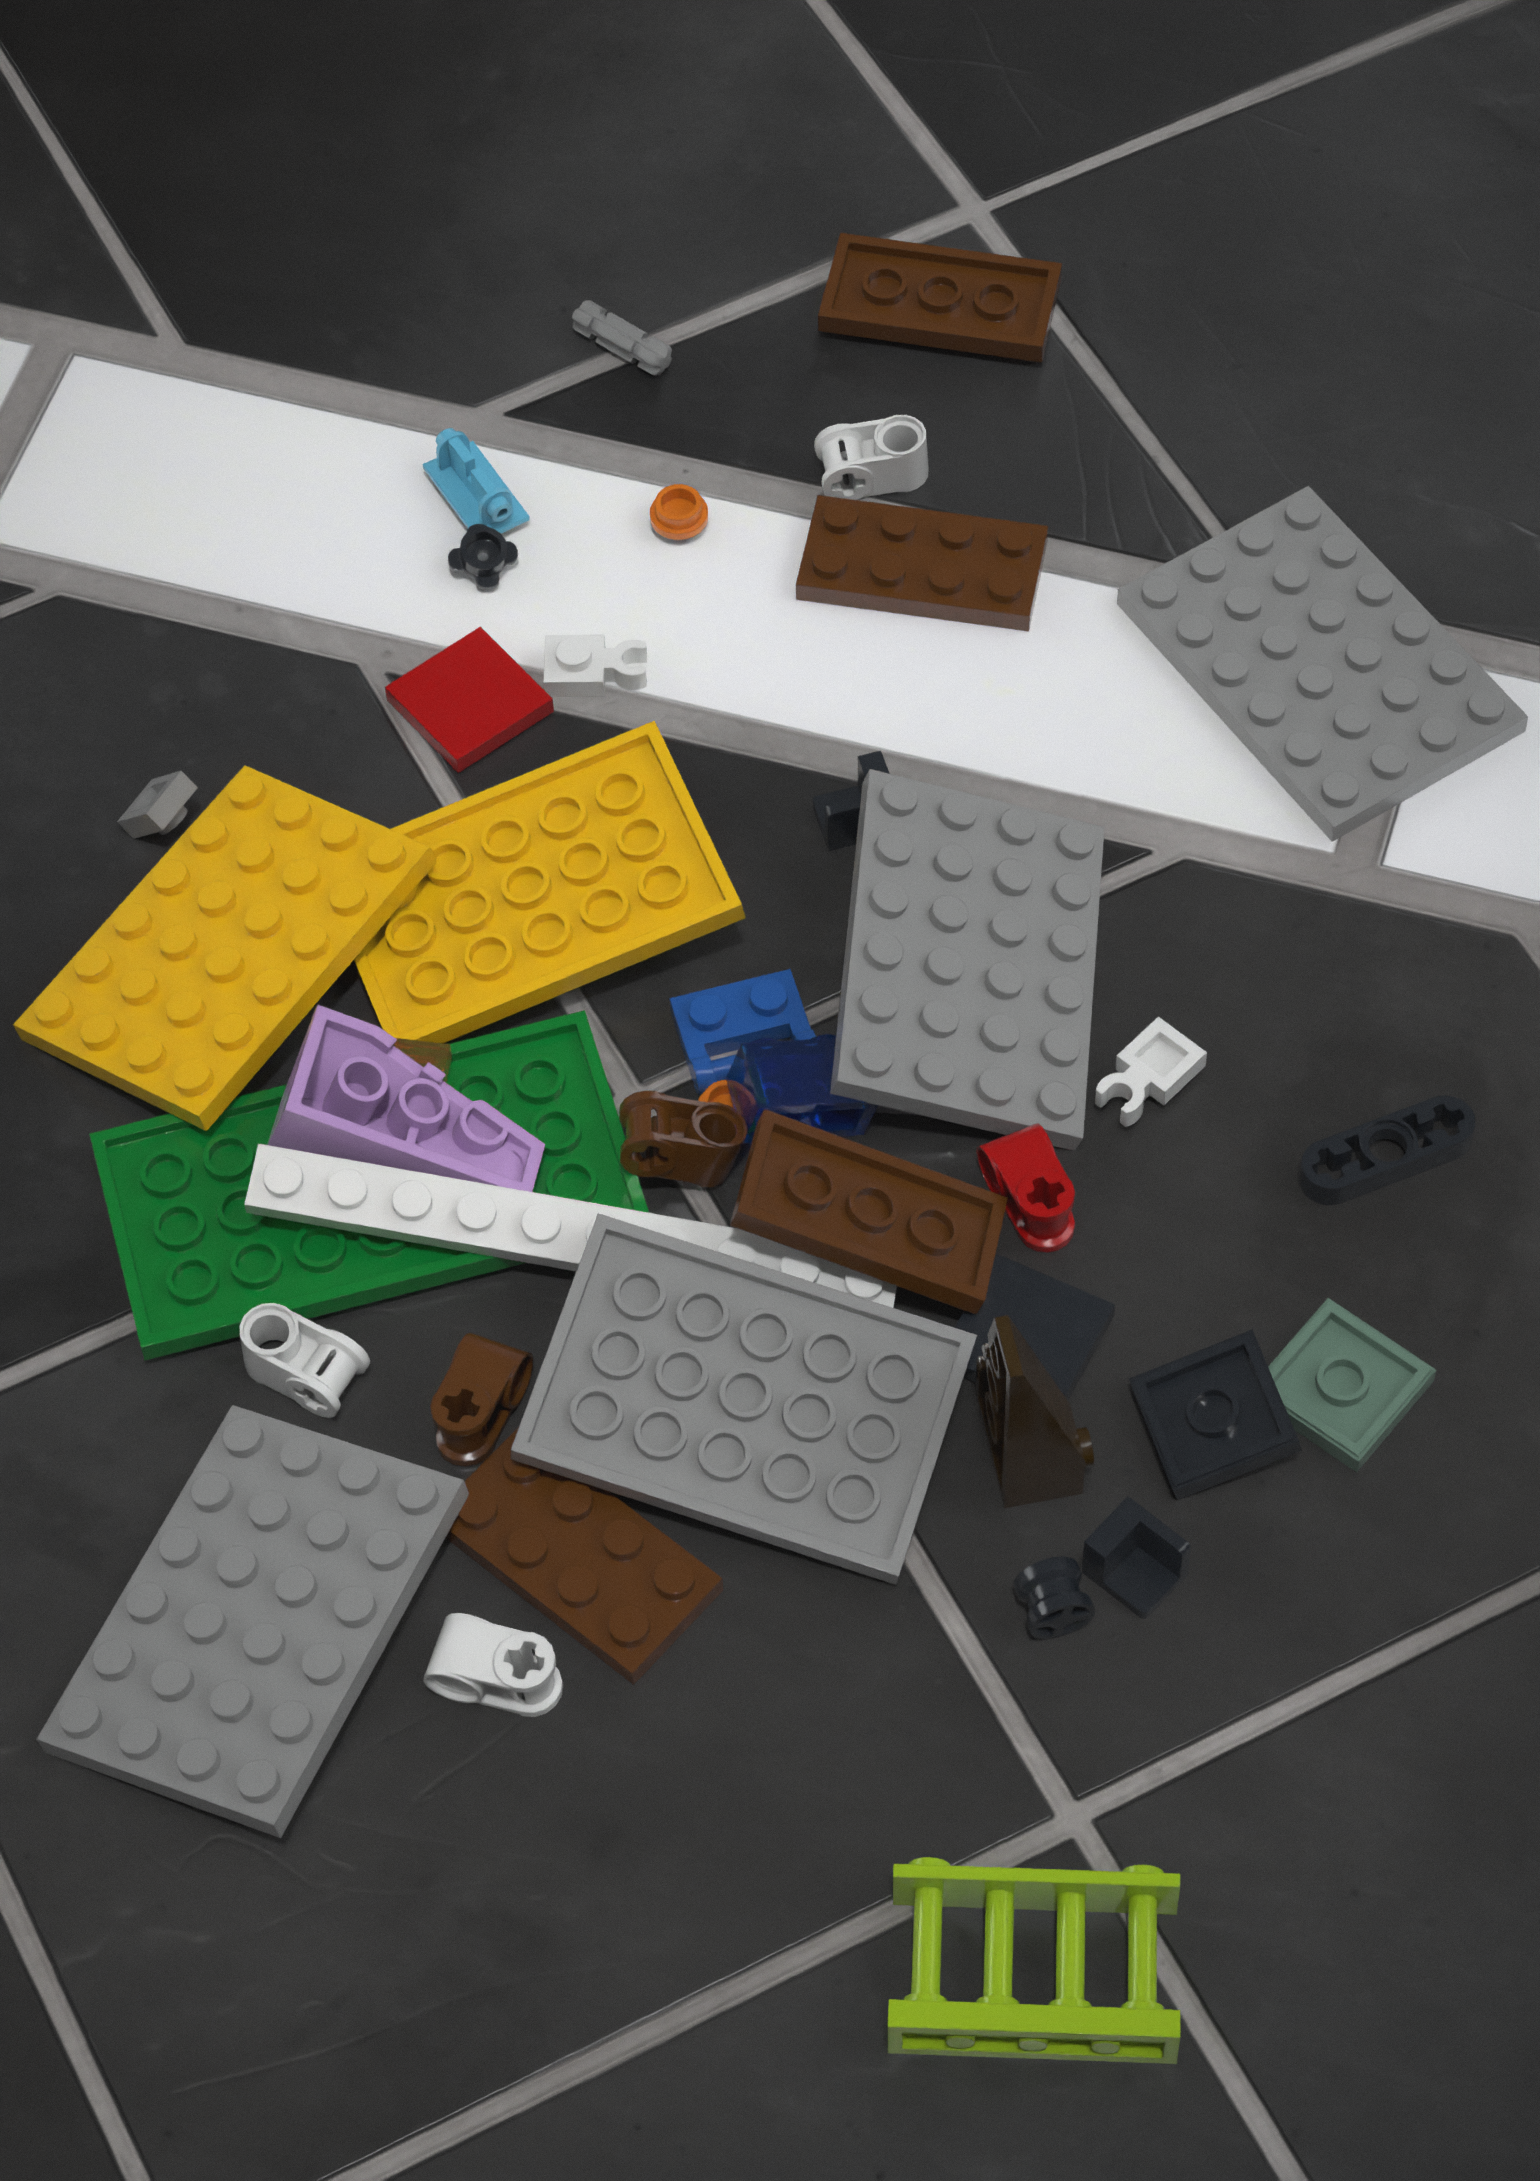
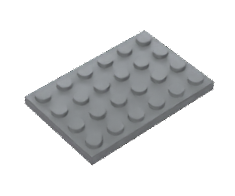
[1117,486,1528,842]
[830,769,1104,1151]
[511,1213,977,1585]
[36,1405,469,1838]

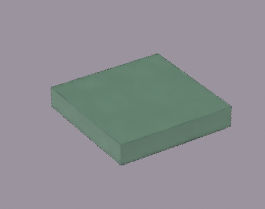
[1268,1298,1436,1472]

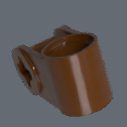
[619,1091,748,1187]
[430,1333,533,1467]

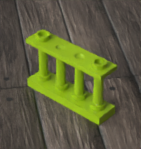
[888,1857,1180,2064]

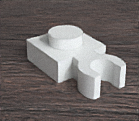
[543,634,647,697]
[1095,1016,1207,1127]

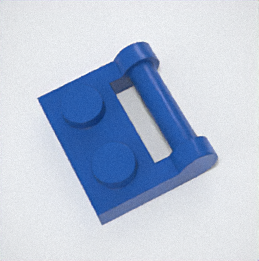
[669,969,821,1096]

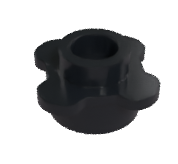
[448,524,518,590]

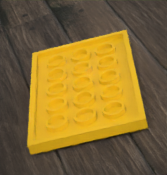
[354,721,746,1055]
[13,765,437,1131]

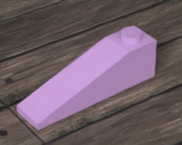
[267,1005,545,1192]

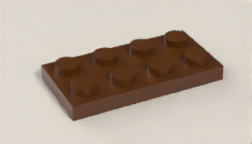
[818,233,1062,362]
[796,495,1048,632]
[730,1109,1008,1314]
[445,1427,723,1685]

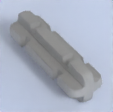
[572,300,672,376]

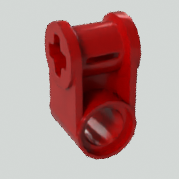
[976,1123,1075,1253]

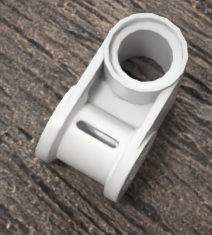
[814,415,929,500]
[240,1303,370,1418]
[423,1613,563,1717]

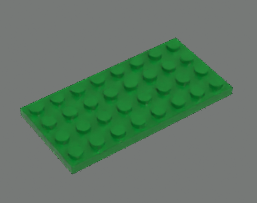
[89,1010,649,1360]

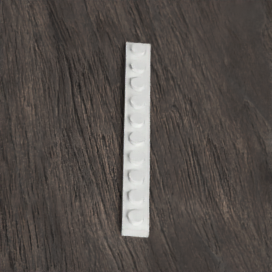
[244,1144,897,1308]

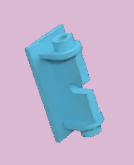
[422,428,530,533]

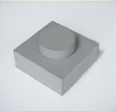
[117,771,198,839]

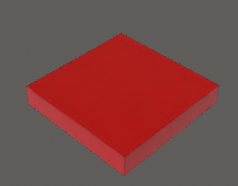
[385,626,554,773]

